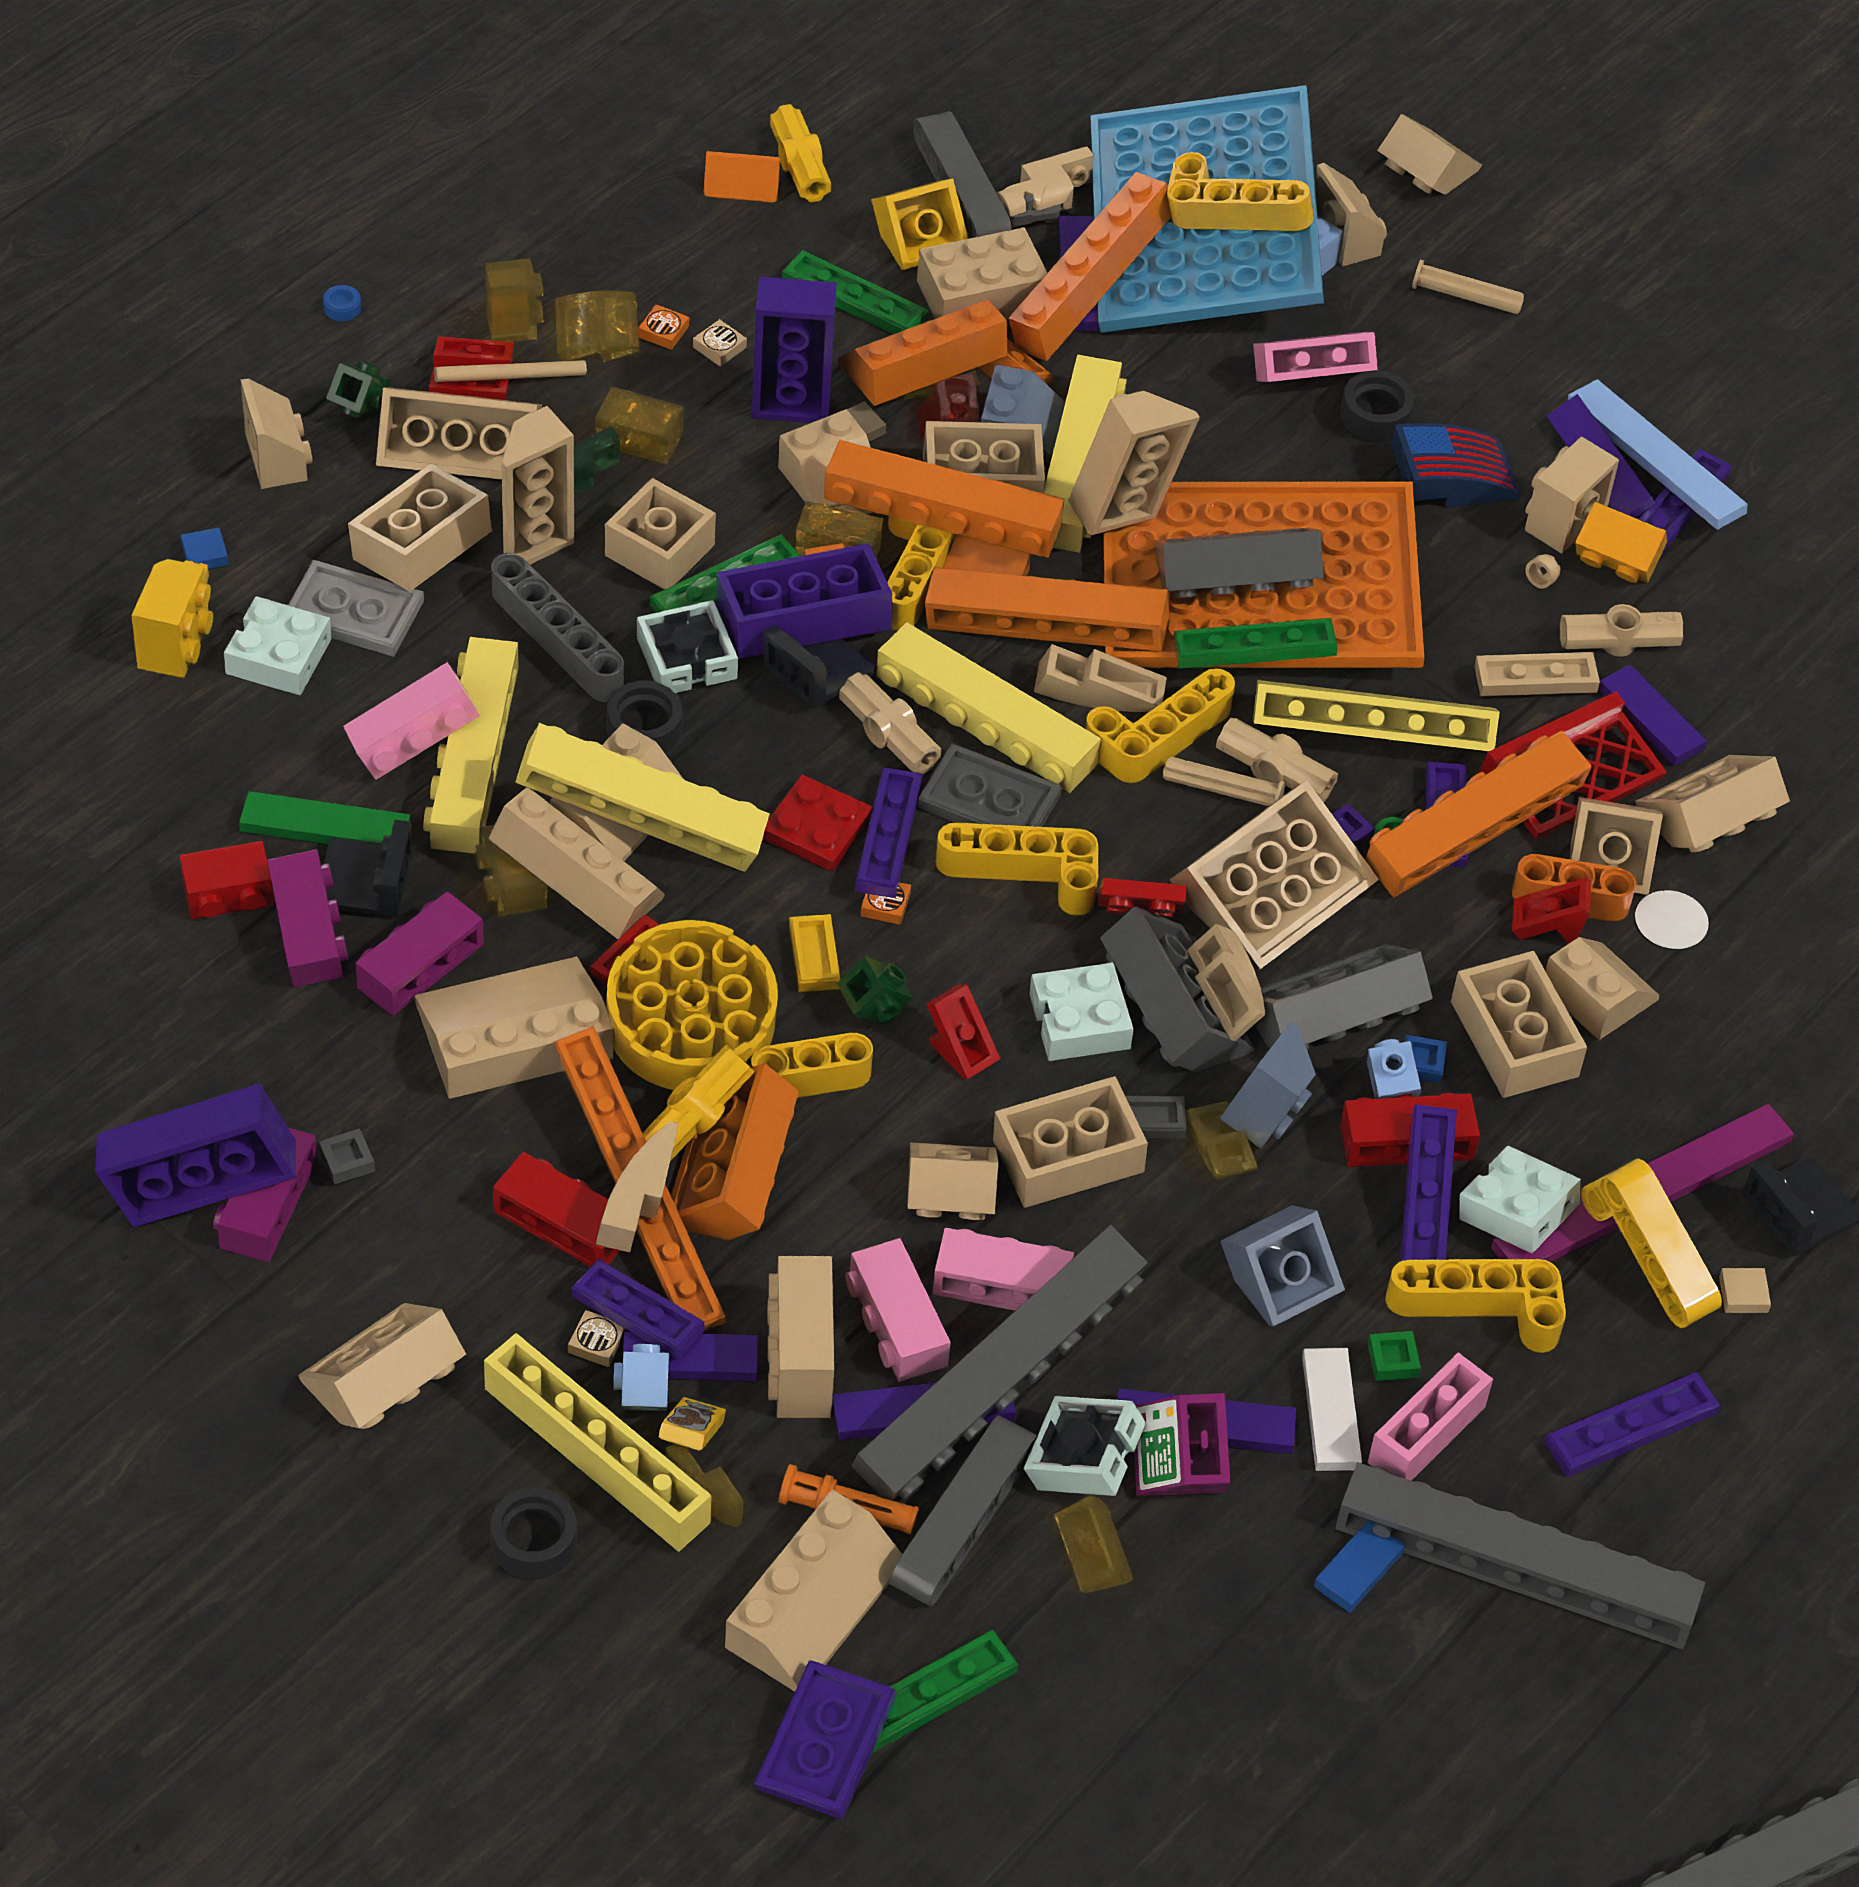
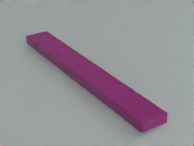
[1491,1104,1794,1262]

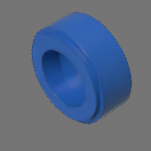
[323,285,361,321]

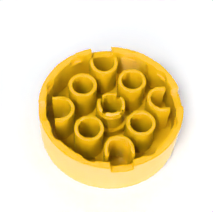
[606,920,778,1090]

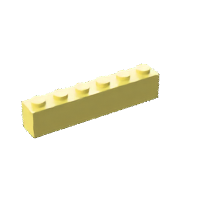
[1043,354,1127,553]
[876,622,1101,793]
[423,637,518,854]
[1253,680,1500,751]
[515,723,770,872]
[484,1333,711,1552]

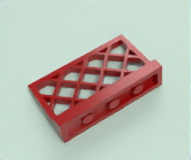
[1478,691,1667,840]

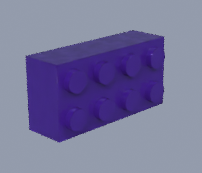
[752,277,837,423]
[717,543,892,659]
[95,1084,296,1227]

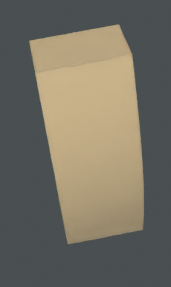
[1034,644,1167,712]
[1187,924,1265,1041]
[596,1121,679,1252]

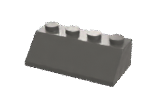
[1154,527,1324,598]
[1100,906,1255,1072]
[1254,944,1433,1050]

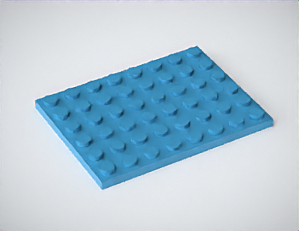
[1091,85,1324,333]

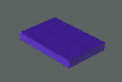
[754,1660,897,1820]

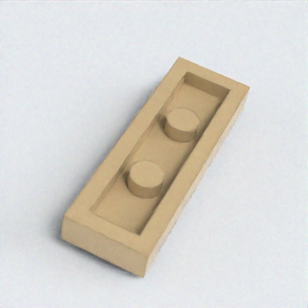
[1474,652,1600,696]

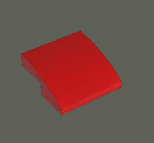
[429,336,514,400]

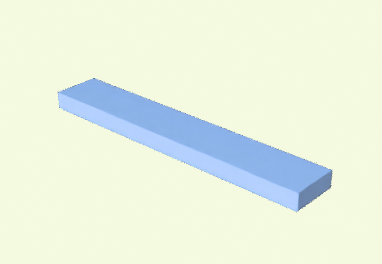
[1568,379,1748,530]

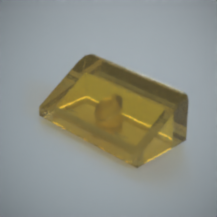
[1054,1494,1133,1593]

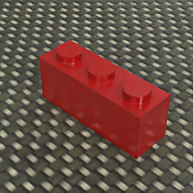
[1340,1093,1480,1167]
[493,1152,620,1267]

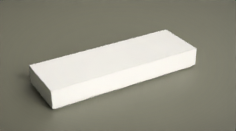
[1302,1348,1362,1471]

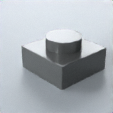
[319,1129,375,1185]

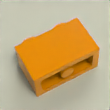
[1575,502,1667,583]

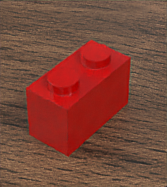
[179,841,274,919]

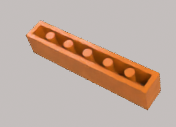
[1009,172,1171,361]
[824,440,1064,558]
[925,568,1169,652]
[1365,730,1592,898]

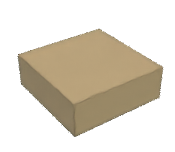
[1719,1268,1771,1313]

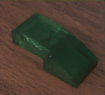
[574,426,620,495]

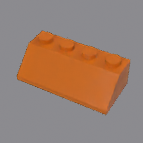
[838,299,1007,406]
[671,1062,799,1240]

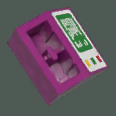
[1134,1393,1230,1496]

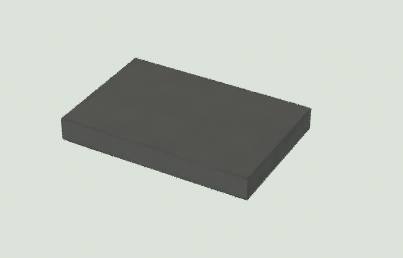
[917,743,1062,827]

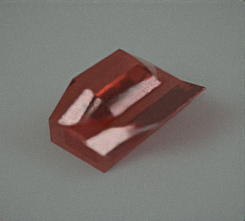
[917,374,980,435]

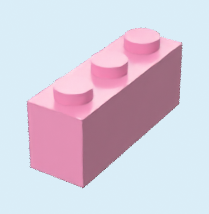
[1253,332,1378,382]
[343,662,480,780]
[932,1228,1074,1311]
[845,1238,951,1382]
[1368,1352,1493,1481]

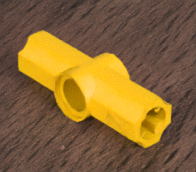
[770,104,831,203]
[642,1045,755,1161]

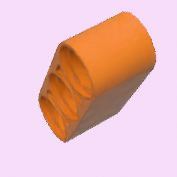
[1512,854,1636,921]

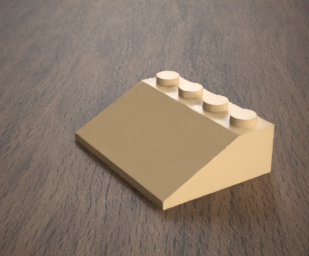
[1170,780,1379,971]
[414,957,613,1099]

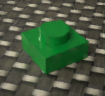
[1367,1331,1421,1381]

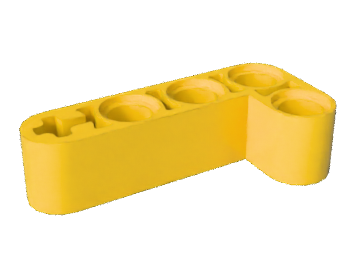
[1167,152,1314,231]
[887,516,956,630]
[1085,668,1235,783]
[935,823,1098,916]
[1581,1159,1722,1328]
[1385,1259,1566,1353]

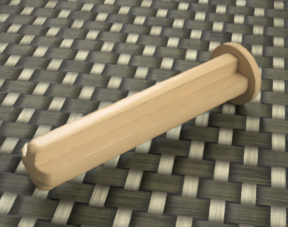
[1412,259,1524,314]
[1163,757,1285,806]

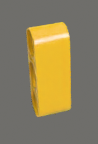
[751,1033,873,1098]

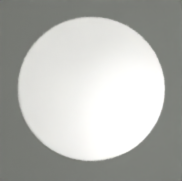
[1635,890,1709,949]

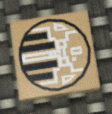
[693,319,747,367]
[568,1310,626,1367]

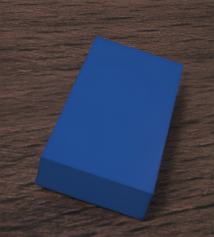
[1314,1520,1405,1613]

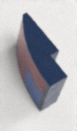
[1391,423,1520,508]

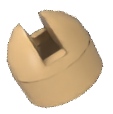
[1526,554,1560,588]

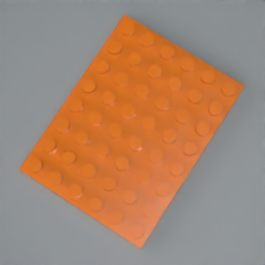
[1103,482,1424,668]

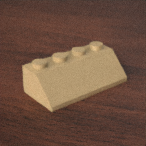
[376,387,542,479]
[1068,391,1200,536]
[502,406,574,564]
[488,787,665,939]
[725,1489,902,1691]

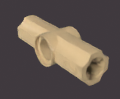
[1560,604,1683,657]
[839,672,941,774]
[1216,718,1338,803]

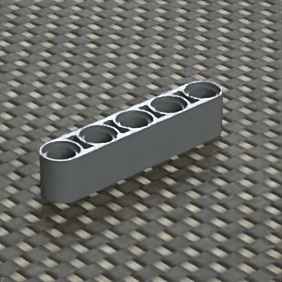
[913,111,1012,239]
[491,553,624,702]
[890,1415,1038,1606]

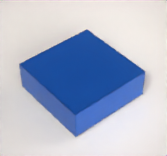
[181,528,229,569]
[1404,1035,1447,1084]

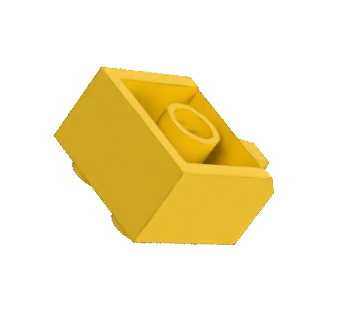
[132,559,213,678]

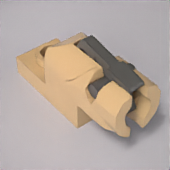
[996,146,1094,228]

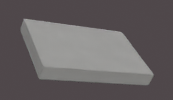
[288,560,424,657]

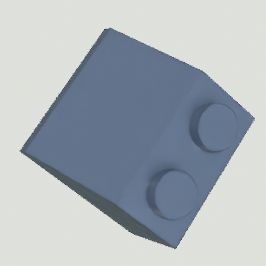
[981,365,1065,463]
[1220,1021,1316,1149]
[1221,1205,1345,1326]

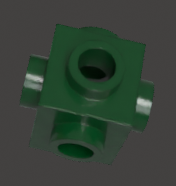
[326,360,391,419]
[837,956,913,1025]

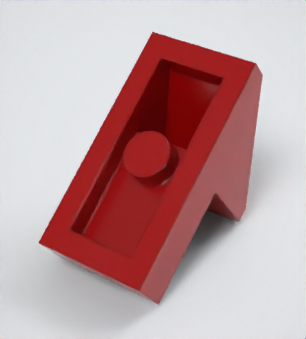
[1512,877,1591,944]
[926,984,1001,1079]

